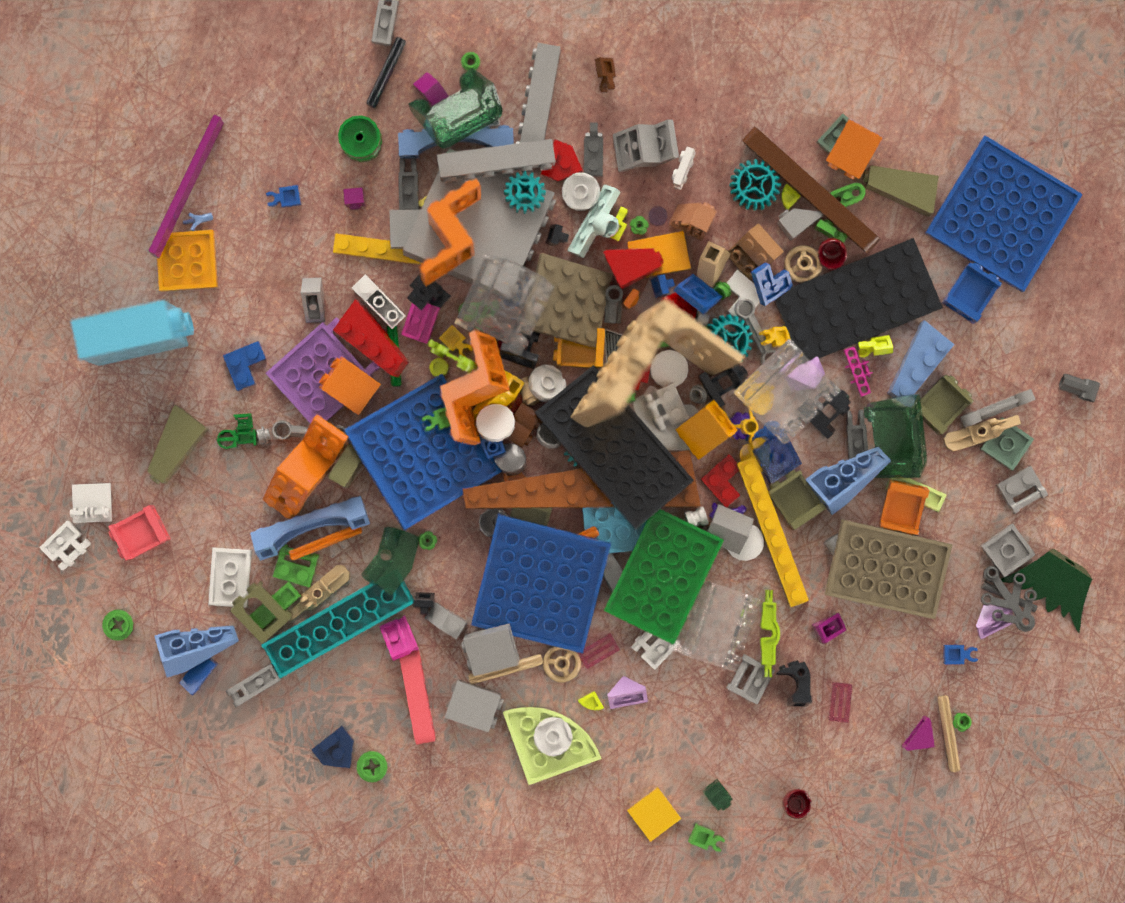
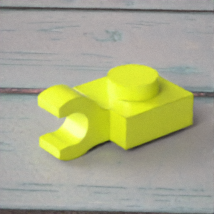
[610,206,628,242]
[858,335,893,357]

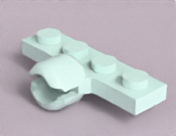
[567,184,620,258]

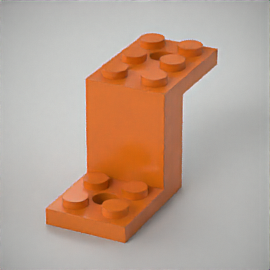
[420,179,481,286]
[440,330,510,445]
[262,415,348,519]

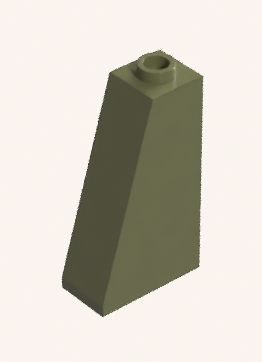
[863,166,939,217]
[147,405,209,484]
[328,442,363,488]

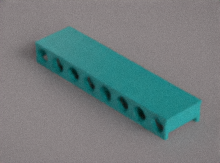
[261,569,414,678]

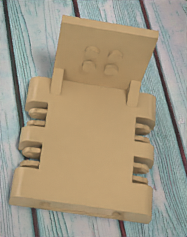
[571,299,744,427]

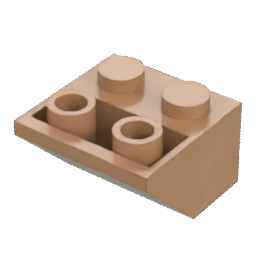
[728,223,784,281]

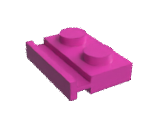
[401,303,440,344]
[379,615,419,661]

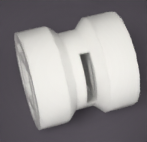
[684,506,709,526]

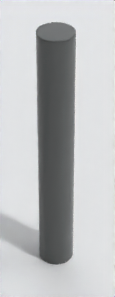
[982,582,1038,612]

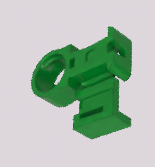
[217,413,258,449]

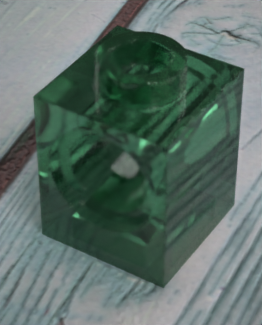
[702,779,733,811]

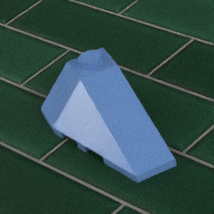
[805,447,891,515]
[154,626,239,678]

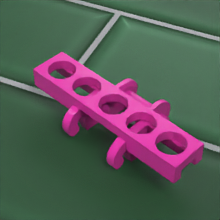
[844,347,873,397]

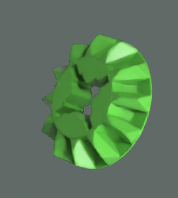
[102,610,134,641]
[357,751,388,782]

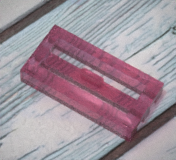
[578,633,620,669]
[829,682,853,723]

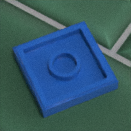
[673,274,722,314]

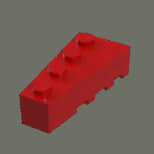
[333,299,409,377]

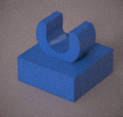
[650,274,675,298]

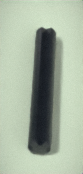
[366,37,406,108]

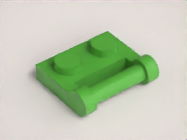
[273,544,320,588]

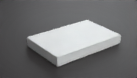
[208,548,252,608]

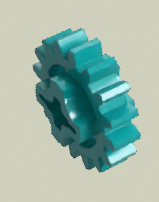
[504,171,546,214]

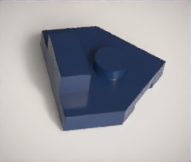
[312,725,354,768]

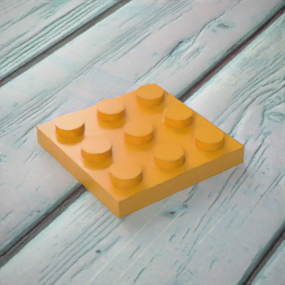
[157,230,218,292]

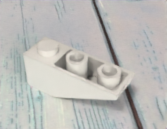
[352,274,406,329]

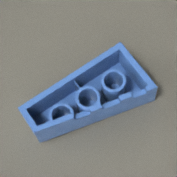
[887,320,955,405]

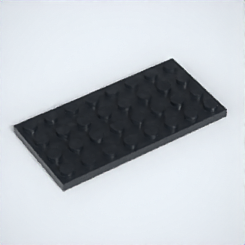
[774,238,943,365]
[535,365,694,530]

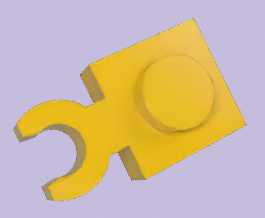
[439,324,473,357]
[759,326,792,348]

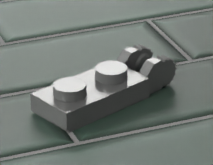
[398,158,419,210]
[846,410,868,459]

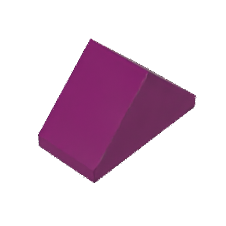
[413,72,452,113]
[812,613,847,644]
[902,716,935,751]

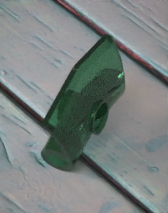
[361,527,420,596]

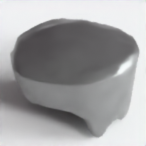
[494,443,526,476]

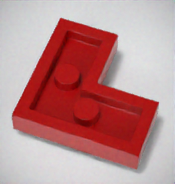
[700,454,740,508]

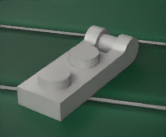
[372,0,399,46]
[226,663,282,708]

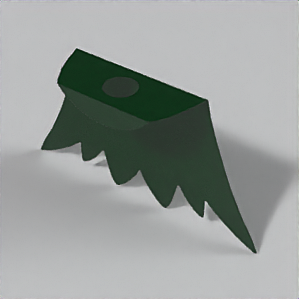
[1001,549,1093,633]

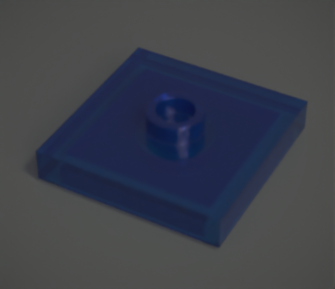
[752,431,802,484]

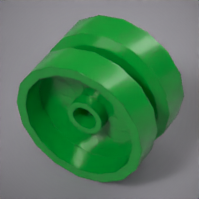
[338,115,383,162]

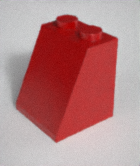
[603,248,664,290]

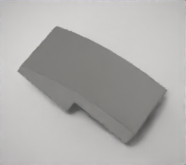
[603,553,623,593]

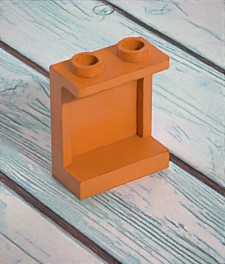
[826,119,883,180]
[319,356,381,415]
[879,479,930,535]

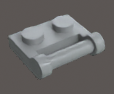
[996,466,1048,514]
[726,654,775,704]

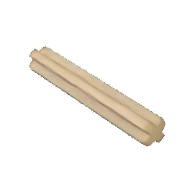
[468,654,543,684]
[937,695,960,772]

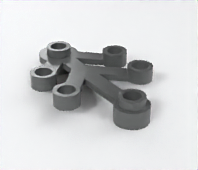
[981,566,1037,632]

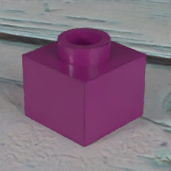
[343,187,366,210]

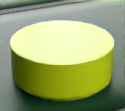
[429,358,449,377]

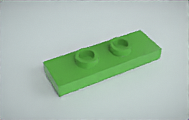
[249,582,301,630]

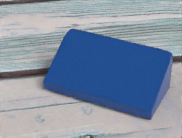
[179,658,218,696]

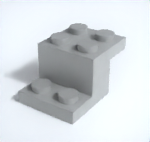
[613,120,679,172]

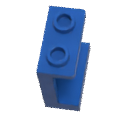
[942,263,1002,324]

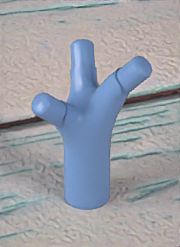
[183,213,213,231]

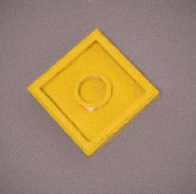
[627,787,681,842]

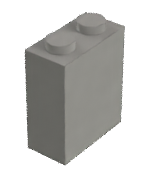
[461,624,520,676]
[445,679,504,733]

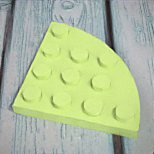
[503,707,602,785]

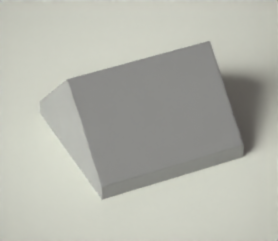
[707,504,754,554]

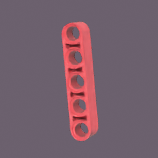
[400,650,436,745]

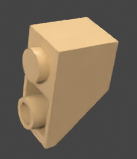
[697,241,731,288]

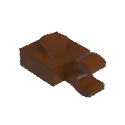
[594,57,616,93]

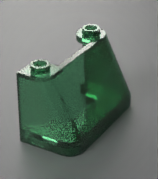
[408,68,503,149]
[864,394,927,478]

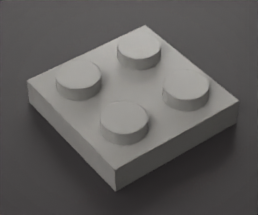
[981,524,1035,577]

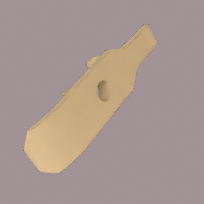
[944,415,1021,451]
[290,565,350,621]

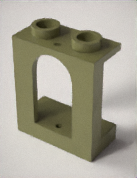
[230,581,292,644]

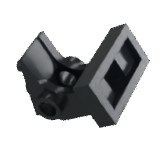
[407,273,451,311]
[500,318,540,370]
[698,364,749,408]
[800,389,851,439]
[776,660,812,707]

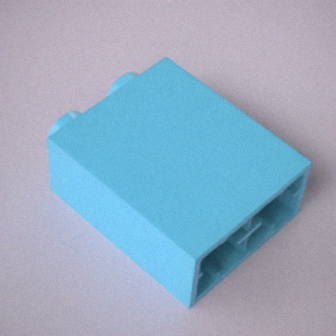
[70,300,194,366]

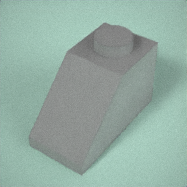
[777,208,823,241]
[301,277,325,323]
[425,602,468,639]

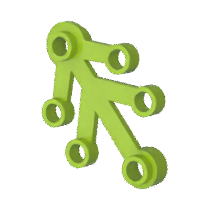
[428,339,478,373]

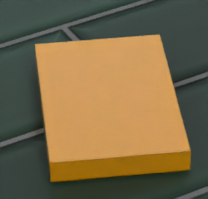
[627,231,691,278]

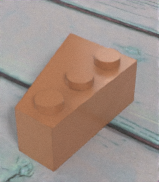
[668,202,717,241]

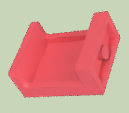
[108,505,171,561]

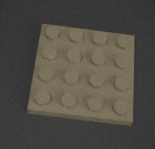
[524,253,612,348]

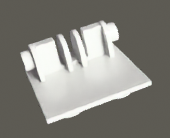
[70,483,112,523]

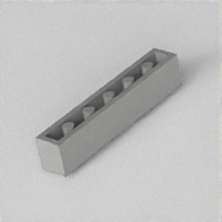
[516,43,561,144]
[437,139,555,183]

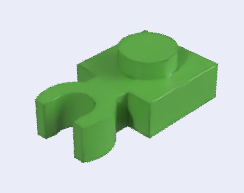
[814,219,848,243]
[421,407,451,431]
[688,824,725,852]

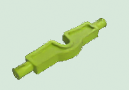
[760,590,780,677]

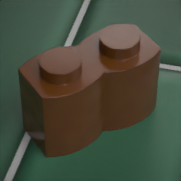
[506,403,542,448]

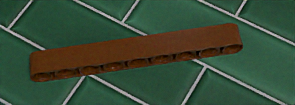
[741,126,881,254]

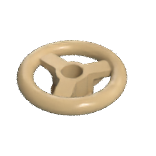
[784,245,822,283]
[543,646,581,682]

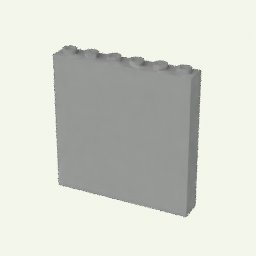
[403,149,556,300]

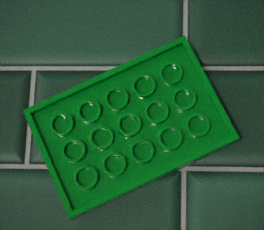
[604,509,724,645]

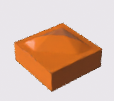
[623,289,639,310]

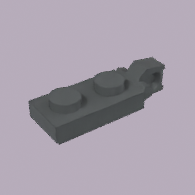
[584,123,603,177]

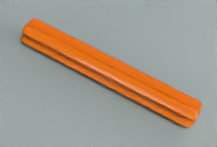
[289,527,362,560]

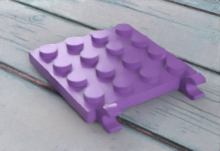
[266,317,380,423]

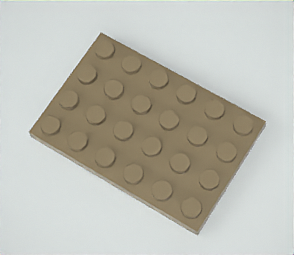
[824,519,953,619]

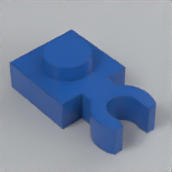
[266,185,301,208]
[943,645,978,664]

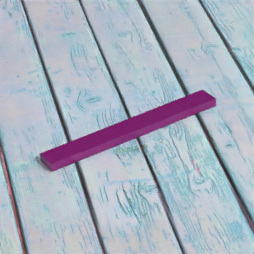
[148,115,224,259]

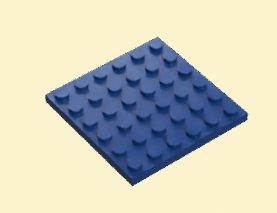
[925,135,1083,292]
[343,374,502,530]
[471,514,611,653]

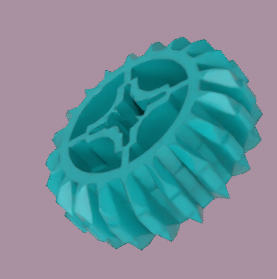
[729,159,781,211]
[707,314,754,362]

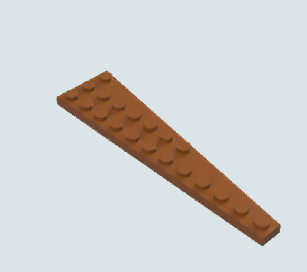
[463,450,701,509]

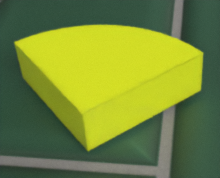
[781,184,801,210]
[578,691,604,710]

